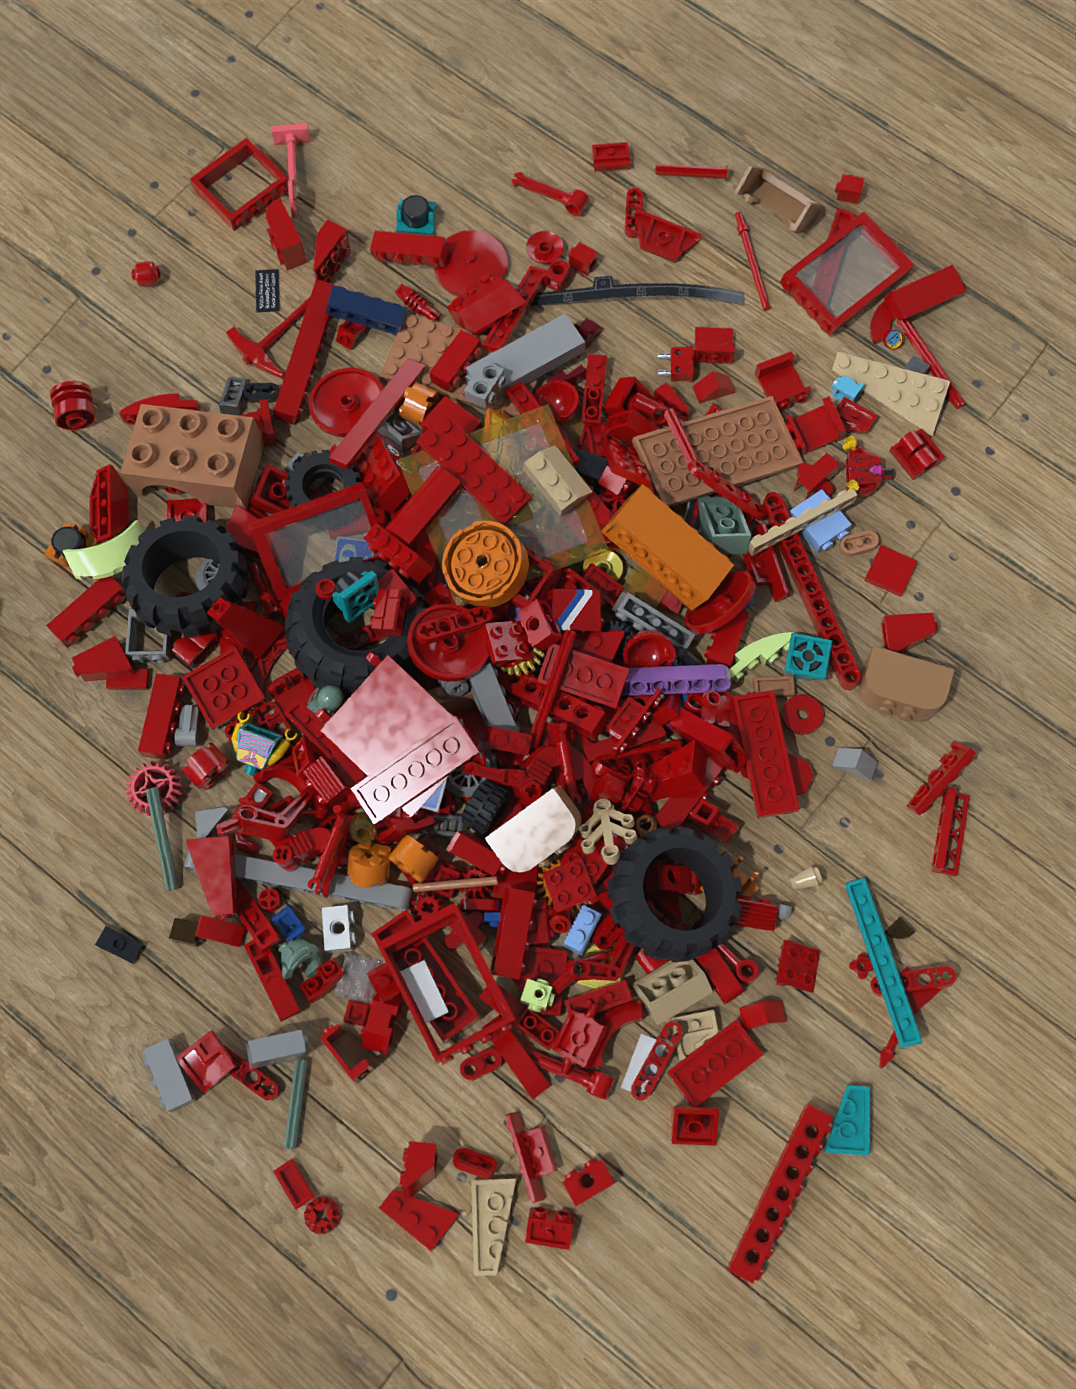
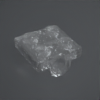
[334,954,382,1004]

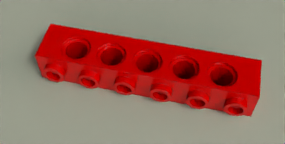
[496,667,608,741]

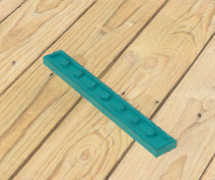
[845,878,923,1050]

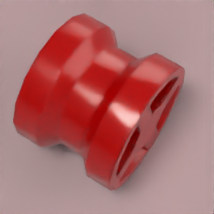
[258,888,282,912]

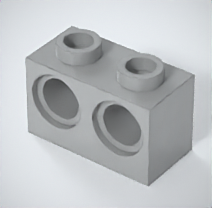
[464,359,506,409]

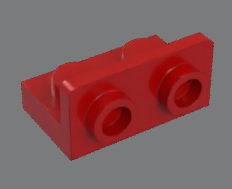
[525,1207,574,1250]

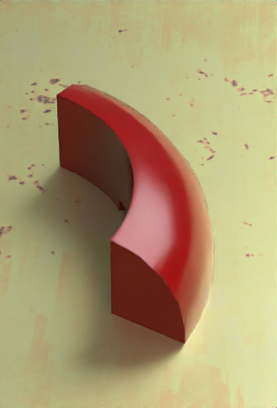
[579,999,643,1069]

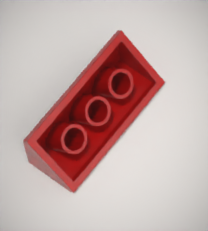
[598,739,681,780]

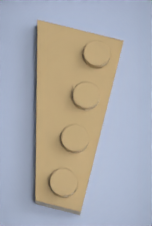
[471,1179,516,1276]

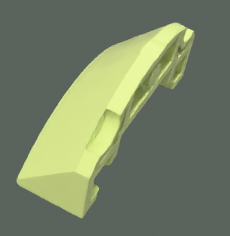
[63,520,143,580]

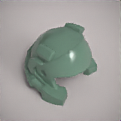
[278,940,322,979]

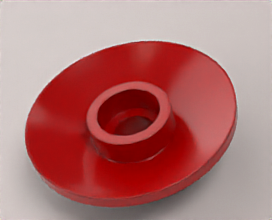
[526,231,563,264]

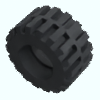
[461,779,511,836]

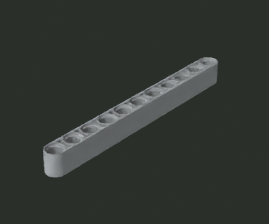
[184,851,413,911]

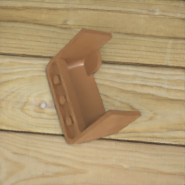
[734,165,823,233]

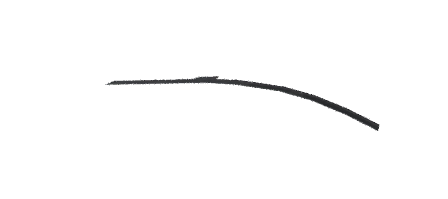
[530,276,744,306]

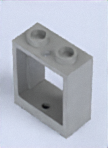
[125,609,172,664]

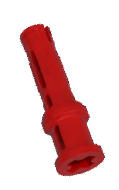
[248,562,283,620]

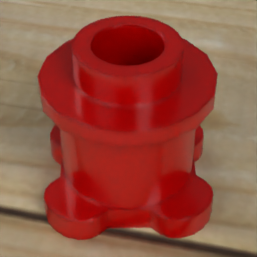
[550,908,575,933]

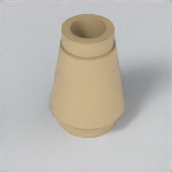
[789,866,823,890]

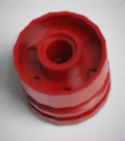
[49,381,96,430]

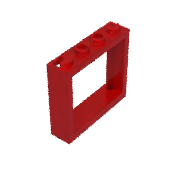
[190,137,289,231]

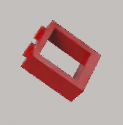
[509,547,554,609]

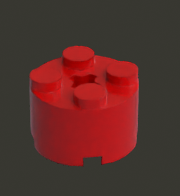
[181,742,230,791]

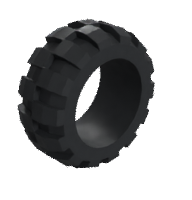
[122,516,250,638]
[607,826,743,963]

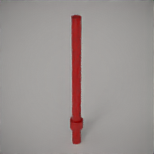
[735,212,770,311]

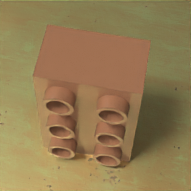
[120,404,265,510]

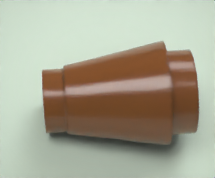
[636,815,657,835]

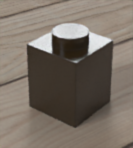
[169,918,203,947]

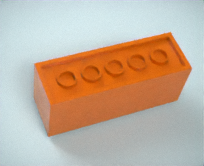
[601,484,734,611]

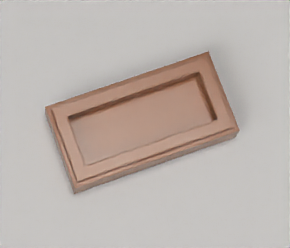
[752,675,795,698]

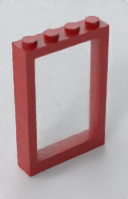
[780,211,914,337]
[248,482,384,600]

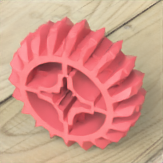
[125,761,183,816]

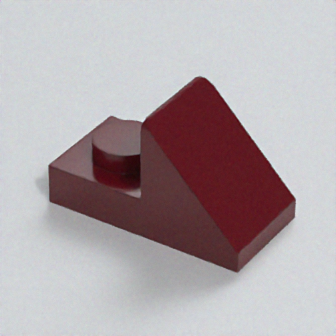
[574,318,602,358]

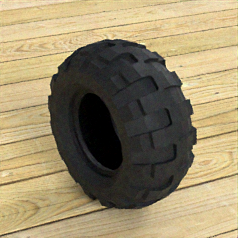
[285,557,428,698]

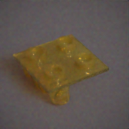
[615,566,667,610]

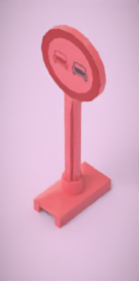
[271,123,310,218]

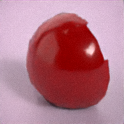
[532,380,579,425]
[623,630,676,668]

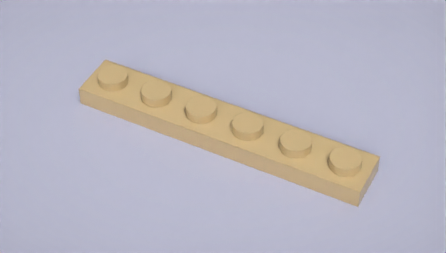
[748,489,857,556]

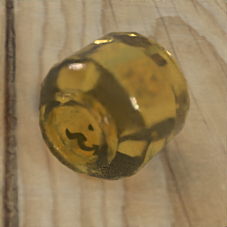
[350,811,378,843]

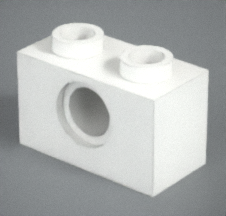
[322,905,356,954]

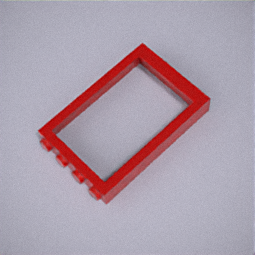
[376,903,516,1065]

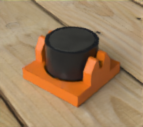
[44,523,99,570]

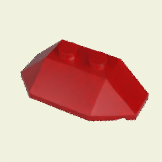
[89,464,129,543]

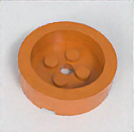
[442,521,529,607]

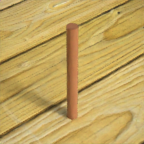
[413,876,498,892]

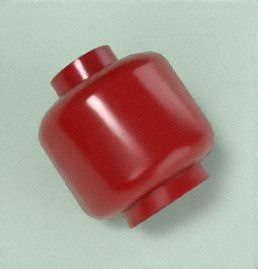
[131,261,161,287]

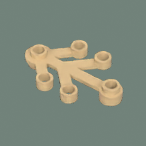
[579,799,637,865]

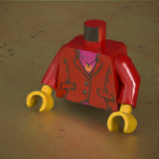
[843,436,892,498]

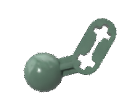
[307,685,344,713]

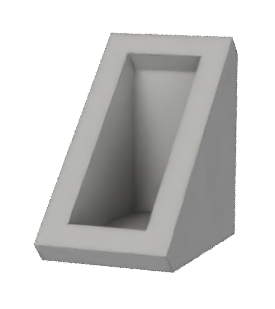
[832,748,878,782]
[195,807,232,838]

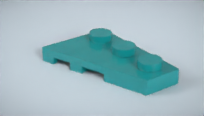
[823,1085,870,1156]

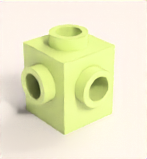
[521,979,555,1013]

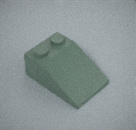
[698,497,751,555]

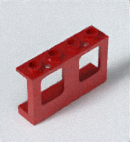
[576,695,666,766]

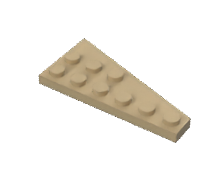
[832,352,950,438]

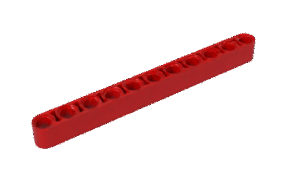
[762,492,861,691]

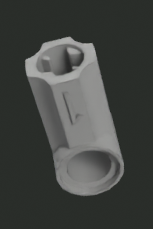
[175,705,200,747]

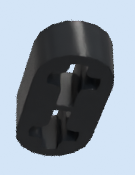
[243,383,280,403]
[672,647,701,666]

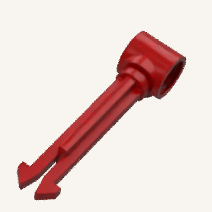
[511,172,589,216]
[523,1045,615,1100]

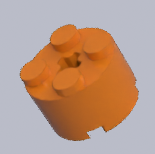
[398,383,440,426]
[388,835,439,884]
[347,840,391,888]

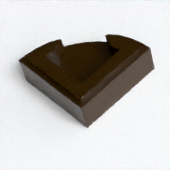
[884,917,915,939]

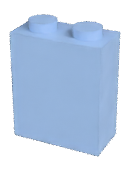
[789,490,851,553]

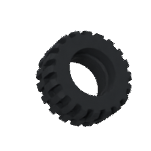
[285,450,362,530]

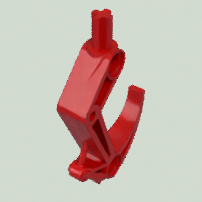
[216,765,328,842]
[550,890,659,994]

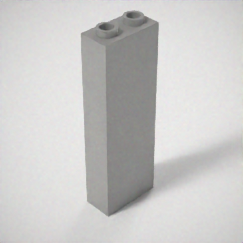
[465,314,585,405]

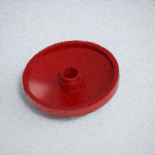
[434,230,508,297]
[309,368,383,437]
[684,571,756,634]
[407,604,490,682]

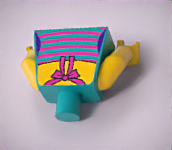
[231,712,298,776]

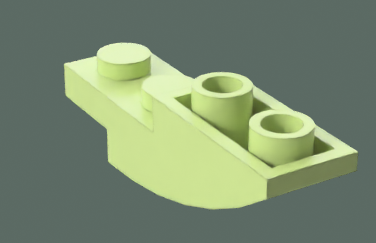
[729,632,794,683]

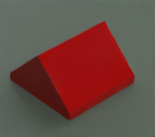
[671,1107,719,1146]

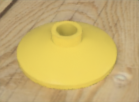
[583,549,623,581]

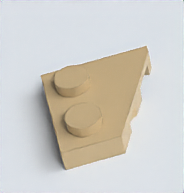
[670,1009,718,1061]

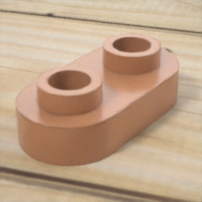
[839,530,879,557]

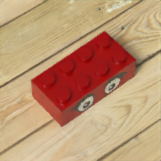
[352,432,417,513]

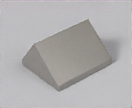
[377,410,422,454]

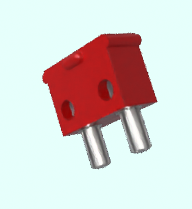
[657,345,694,383]

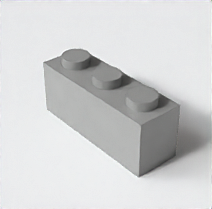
[143,1038,197,1113]

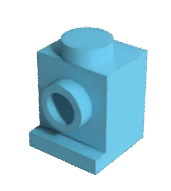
[831,375,864,402]

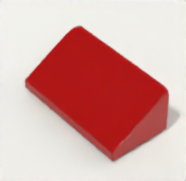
[378,569,417,612]

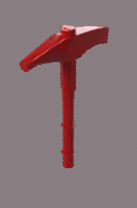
[226,297,310,379]

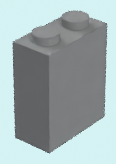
[246,1030,309,1069]

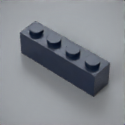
[325,286,406,335]

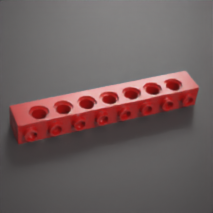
[726,1104,833,1284]

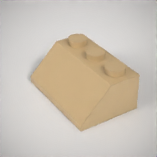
[523,445,593,517]
[631,959,713,1026]

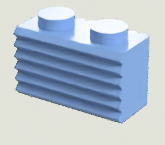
[564,906,601,956]

